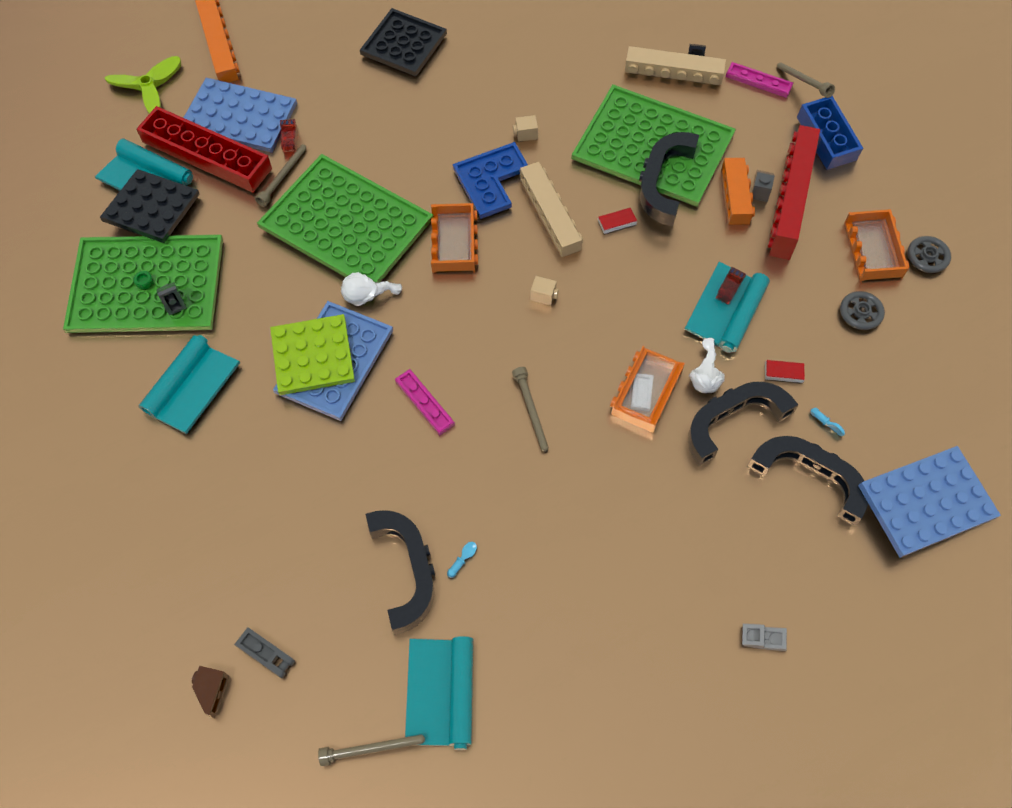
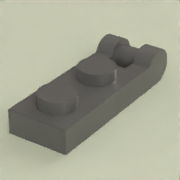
[234,627,295,679]

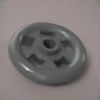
[907,236,951,273]
[840,291,885,330]

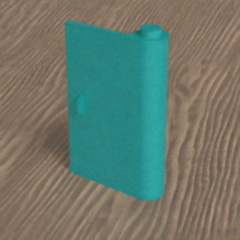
[95,138,193,190]
[684,261,770,353]
[138,335,240,434]
[405,636,474,750]

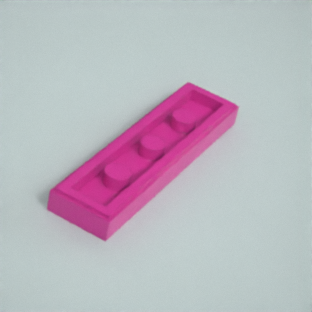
[725,62,793,98]
[395,369,455,436]

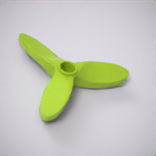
[105,56,181,114]

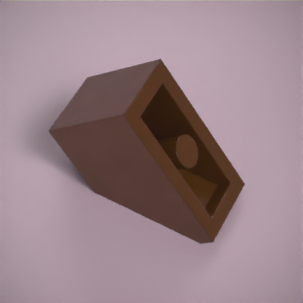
[192,666,229,719]

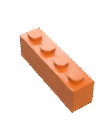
[721,158,755,225]

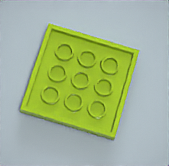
[270,314,355,396]

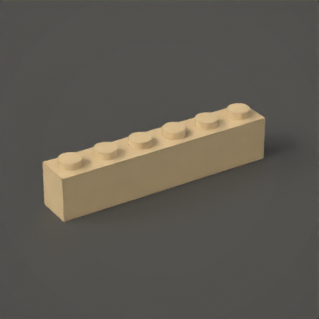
[625,46,726,85]
[520,162,583,257]

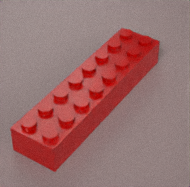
[136,106,272,193]
[767,125,820,260]

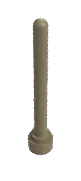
[777,62,835,98]
[254,144,306,207]
[512,367,549,452]
[318,735,425,767]

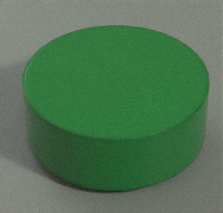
[133,271,154,290]

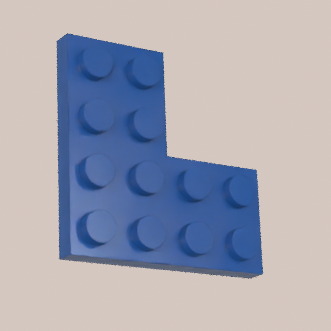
[453,142,528,219]

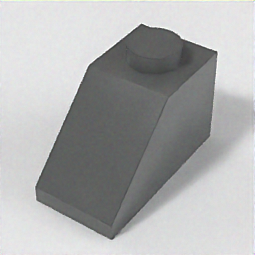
[752,170,775,202]
[157,282,187,316]

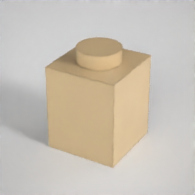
[513,115,538,142]
[530,276,559,305]

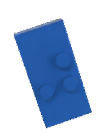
[797,96,863,170]

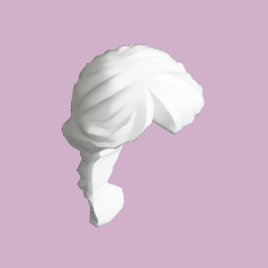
[341,272,402,306]
[689,338,725,394]

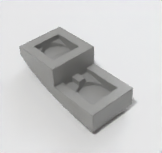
[742,624,787,651]

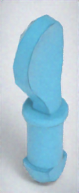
[810,408,845,437]
[447,542,477,578]

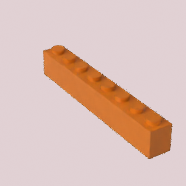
[195,0,240,83]

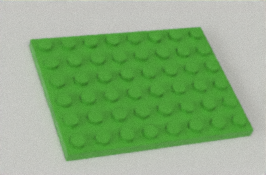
[571,84,736,207]
[257,154,433,283]
[63,235,223,333]

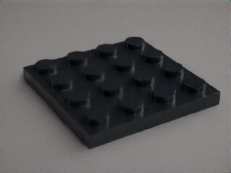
[360,8,447,76]
[100,169,200,243]

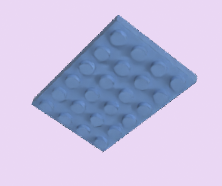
[183,78,297,153]
[273,301,393,421]
[858,446,1001,558]

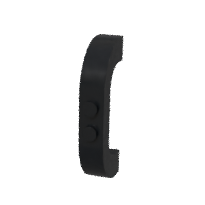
[639,132,699,226]
[688,382,798,466]
[747,436,868,526]
[365,510,435,635]

